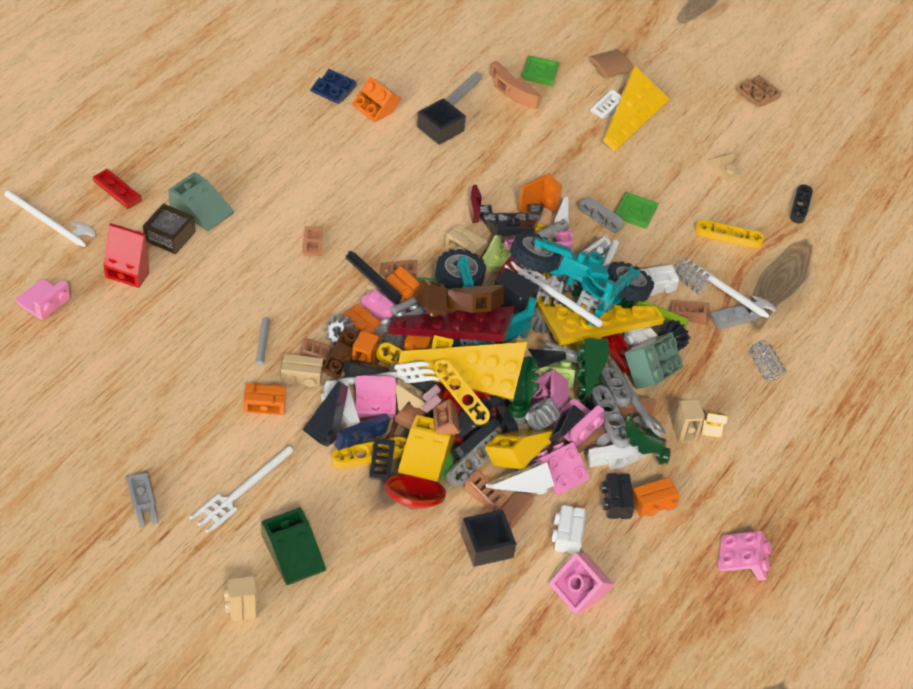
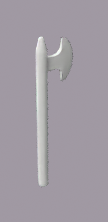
[5,190,96,247]
[684,259,776,318]

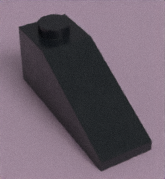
[303,381,349,447]

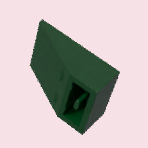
[575,339,609,404]
[261,507,326,586]

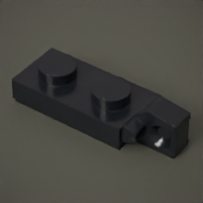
[455,395,501,439]

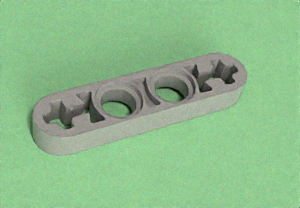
[591,385,631,448]
[446,432,498,487]

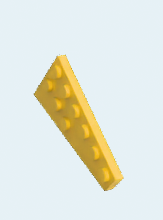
[602,66,670,152]
[537,303,664,346]
[396,342,527,401]

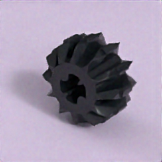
[658,319,691,351]

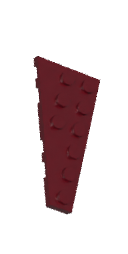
[388,306,515,342]

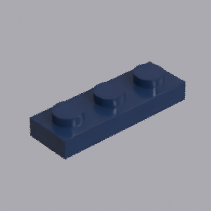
[334,413,391,451]

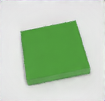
[521,56,559,86]
[615,192,659,229]

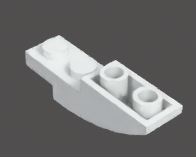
[586,429,662,470]

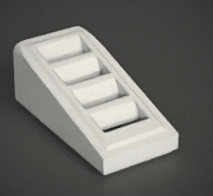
[590,89,621,120]
[554,197,569,224]

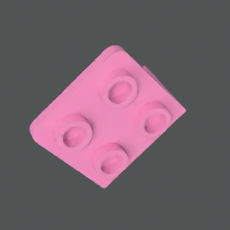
[16,279,70,321]
[355,375,396,418]
[549,399,604,447]
[531,442,589,494]
[718,531,772,581]

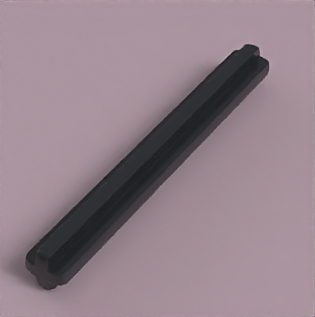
[346,251,402,304]

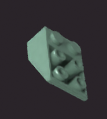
[168,172,234,231]
[624,332,683,389]

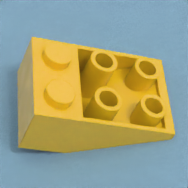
[398,415,455,482]
[484,428,553,469]

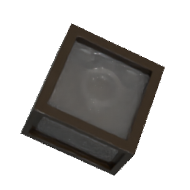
[143,203,196,255]

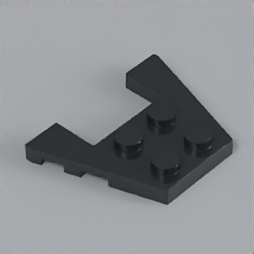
[479,204,544,237]

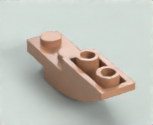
[490,61,540,109]

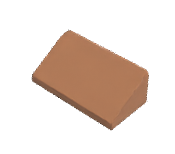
[433,399,460,434]
[501,492,534,530]

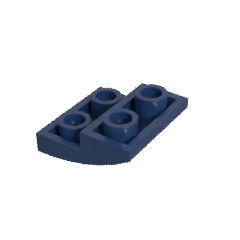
[310,69,357,104]

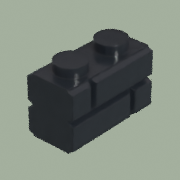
[601,473,635,519]

